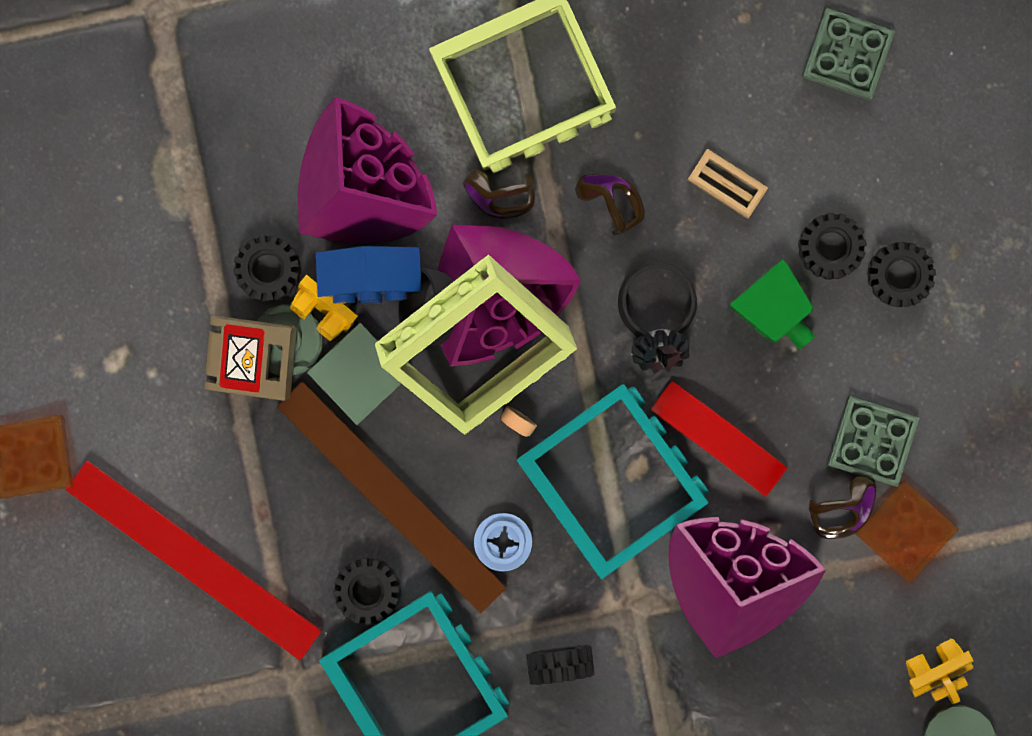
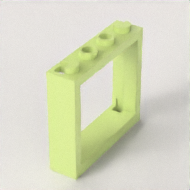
[429,0,616,173]
[375,255,577,435]

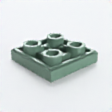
[802,8,895,101]
[307,323,402,426]
[827,396,919,487]

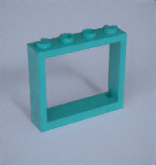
[516,384,709,580]
[319,589,510,736]

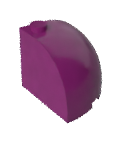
[298,97,437,244]
[437,225,581,366]
[668,517,826,659]

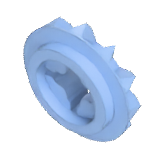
[474,513,532,571]

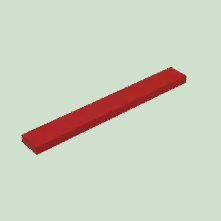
[66,461,323,661]

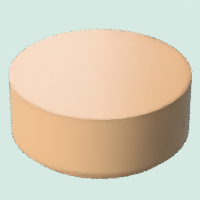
[500,406,537,437]

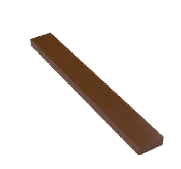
[277,381,507,614]

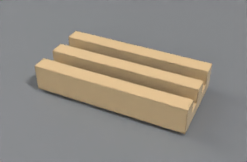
[687,149,768,219]

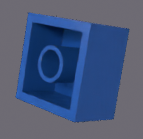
[316,246,422,304]

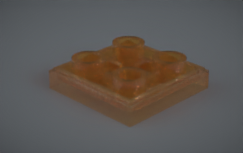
[0,415,74,499]
[855,481,959,583]

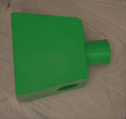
[728,259,815,350]

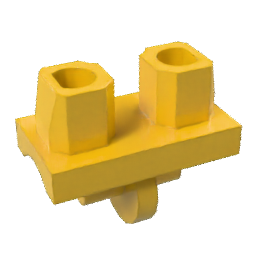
[290,275,358,341]
[906,639,974,705]

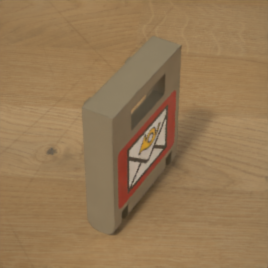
[204,316,297,401]

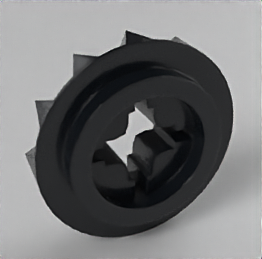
[631,329,689,374]

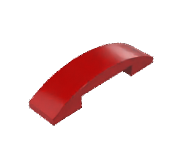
[650,381,788,497]

